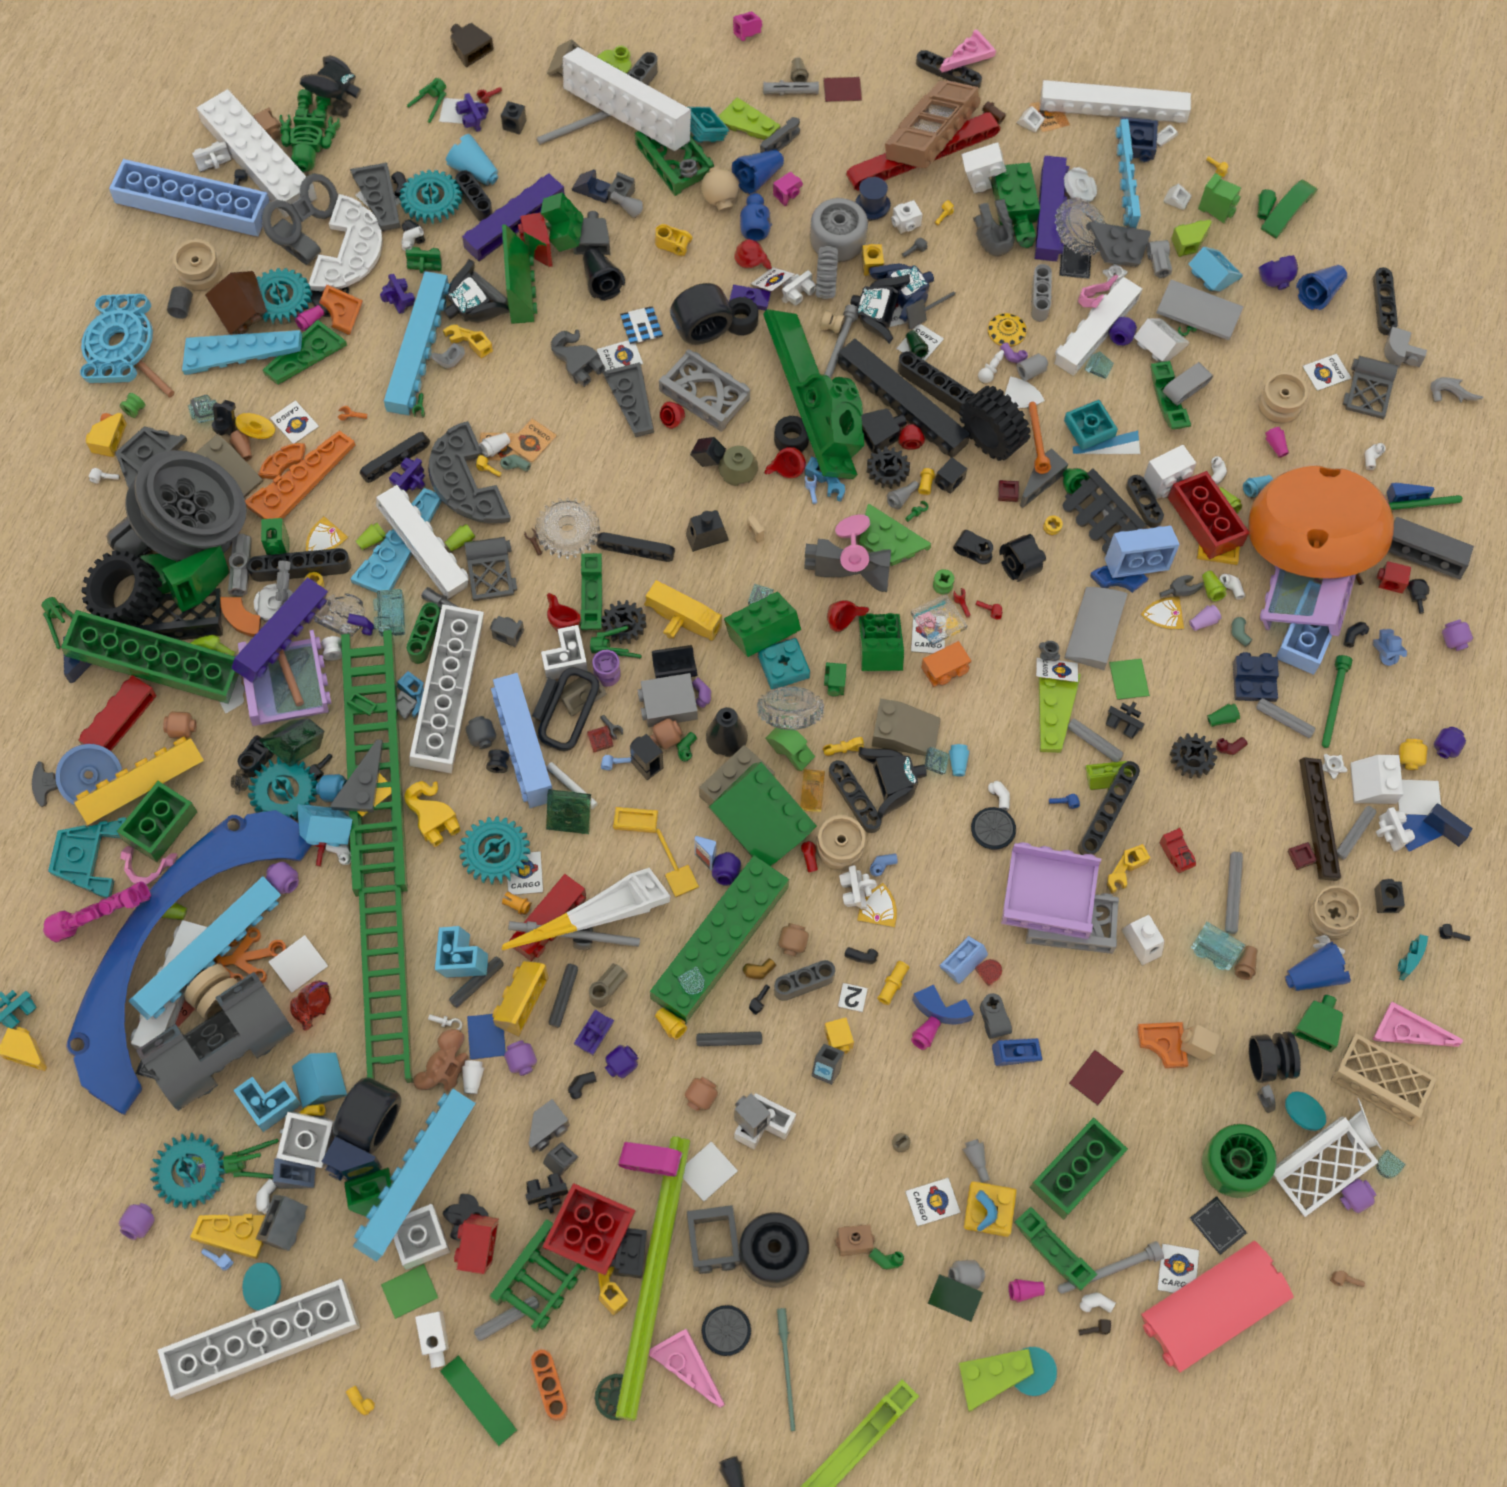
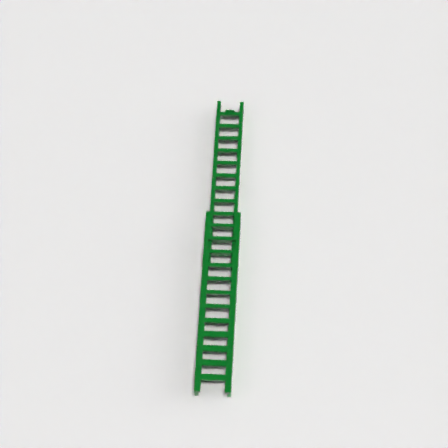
[341,630,413,1083]

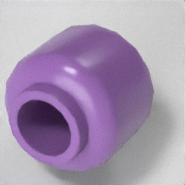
[1442,619,1473,651]
[266,862,299,894]
[504,1040,537,1076]
[1340,1178,1377,1213]
[119,1203,155,1240]

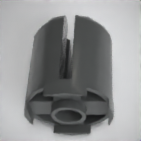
[106,517,152,558]

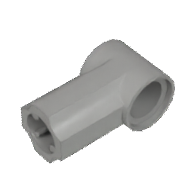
[1147,240,1172,278]

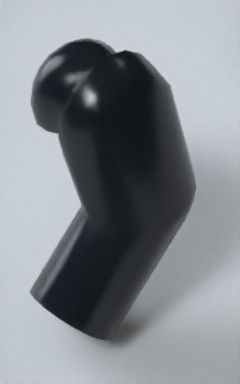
[391,171,408,199]
[402,220,425,244]
[568,1071,597,1099]

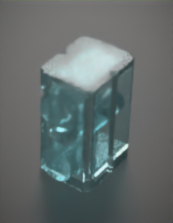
[373,589,405,637]
[1191,922,1245,971]

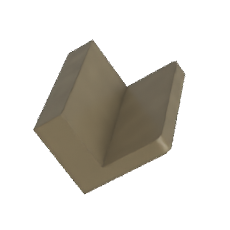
[547,39,583,76]
[560,672,607,716]

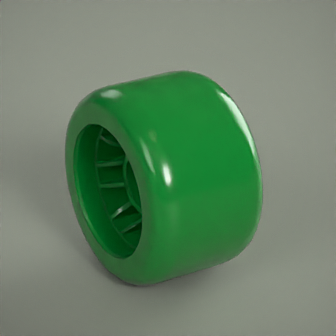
[1202,1124,1277,1198]

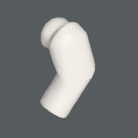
[1365,443,1386,470]
[988,781,1010,811]
[325,844,351,865]
[256,1178,277,1214]
[1080,1292,1116,1313]

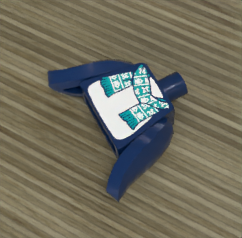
[869,263,934,322]

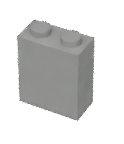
[637,673,698,727]

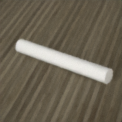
[546,762,598,809]

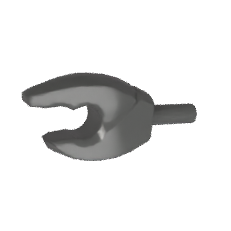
[1159,575,1204,597]

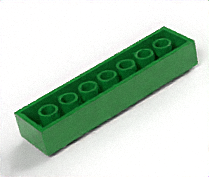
[61,610,239,704]
[650,856,789,1024]

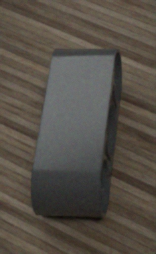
[628,52,658,85]
[273,218,321,265]
[774,960,835,1001]

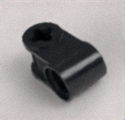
[953,530,993,565]
[237,735,276,778]

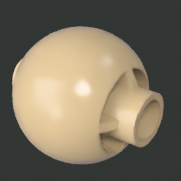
[701,166,739,211]

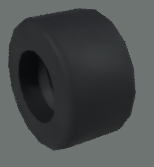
[728,297,759,336]
[774,415,809,452]

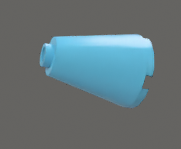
[446,134,499,186]

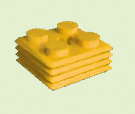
[964,1181,1016,1237]

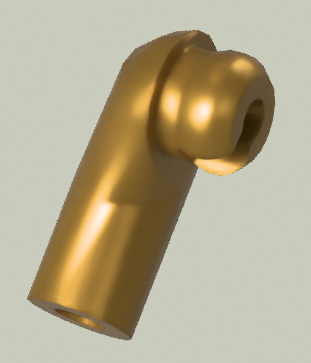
[743,958,776,980]

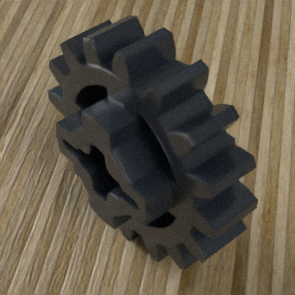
[867,446,910,489]
[602,600,646,644]
[1170,733,1217,779]

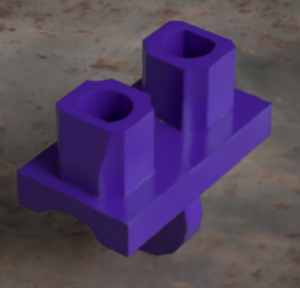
[455,93,489,132]
[380,274,415,314]
[389,457,425,492]
[574,1010,614,1056]

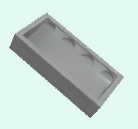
[1156,280,1243,340]
[1064,587,1128,670]

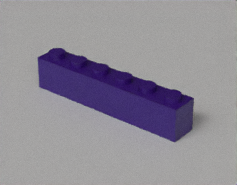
[1034,155,1069,262]
[462,173,565,261]
[231,577,328,683]

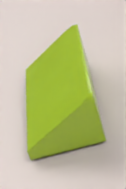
[1085,761,1132,790]

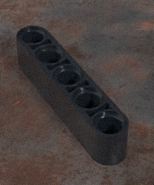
[897,351,975,413]
[247,548,351,582]
[1078,761,1140,855]

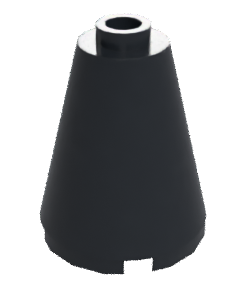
[583,249,625,301]
[706,707,748,757]

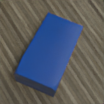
[1387,483,1435,502]
[992,1038,1042,1066]

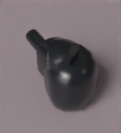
[1407,579,1430,614]

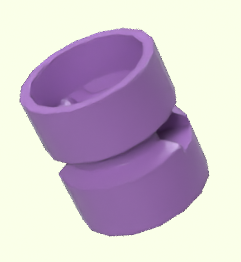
[592,650,621,687]

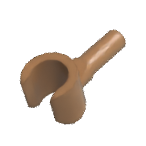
[1330,1270,1365,1287]

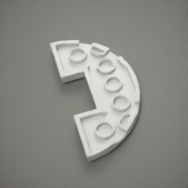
[309,194,383,291]

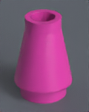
[295,305,325,332]
[1265,427,1289,458]
[911,1016,941,1050]
[1008,1279,1045,1303]

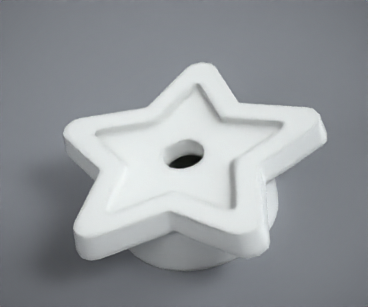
[1103,264,1128,282]
[1322,754,1347,779]

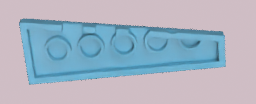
[1115,119,1141,228]
[182,330,302,375]
[351,488,442,597]

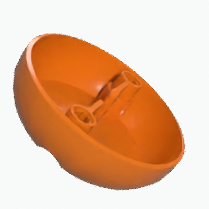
[1248,465,1394,578]

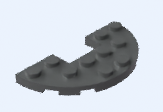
[428,421,511,523]

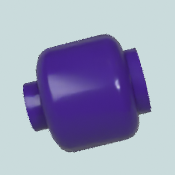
[1109,317,1137,346]
[1434,727,1466,759]
[711,852,741,886]
[605,1045,639,1078]

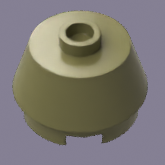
[718,446,758,486]

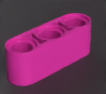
[618,1142,682,1177]

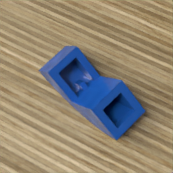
[912,984,974,1024]

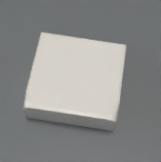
[1017,106,1045,132]
[1163,183,1192,210]

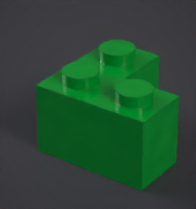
[541,193,584,252]

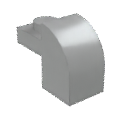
[1384,327,1427,368]

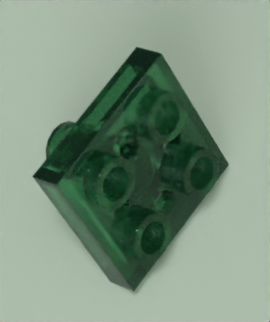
[546,789,592,834]

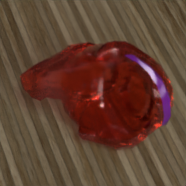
[290,980,332,1031]

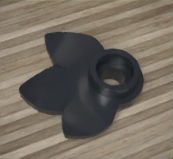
[443,1194,489,1240]

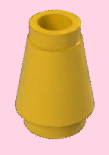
[655,1007,687,1040]

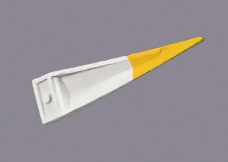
[502,868,671,950]

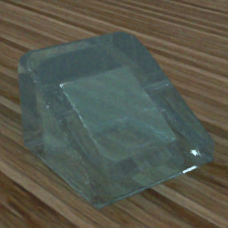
[1085,352,1114,379]

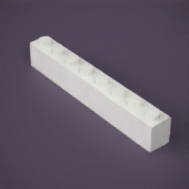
[1040,80,1191,123]

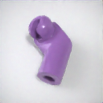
[1000,343,1028,363]
[692,677,711,708]

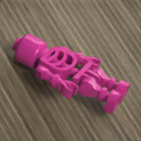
[43,881,151,943]

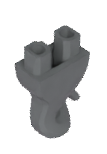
[551,329,605,387]

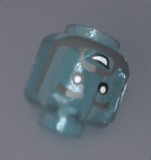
[187,395,217,423]

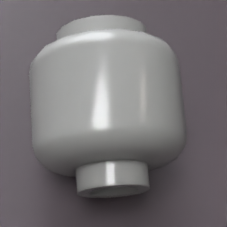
[948,1260,985,1290]

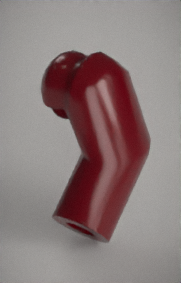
[1216,737,1248,755]

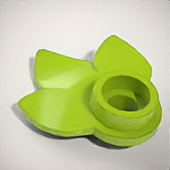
[597,46,631,73]

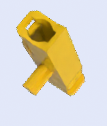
[644,580,722,641]

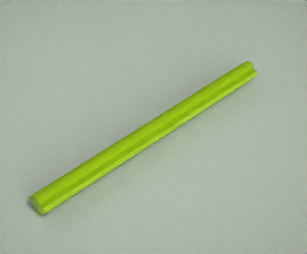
[615,1136,690,1421]

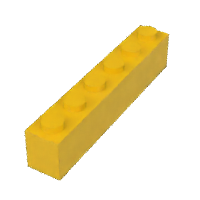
[74,736,204,825]

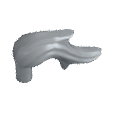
[1430,377,1483,403]

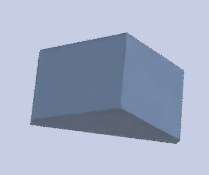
[273,1158,315,1189]

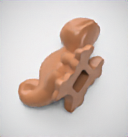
[413,1029,468,1091]

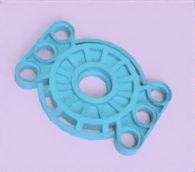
[80,294,153,383]

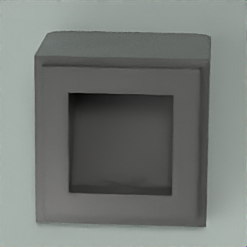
[543,1142,578,1176]

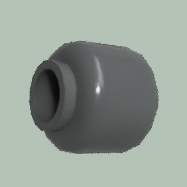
[466,716,496,749]

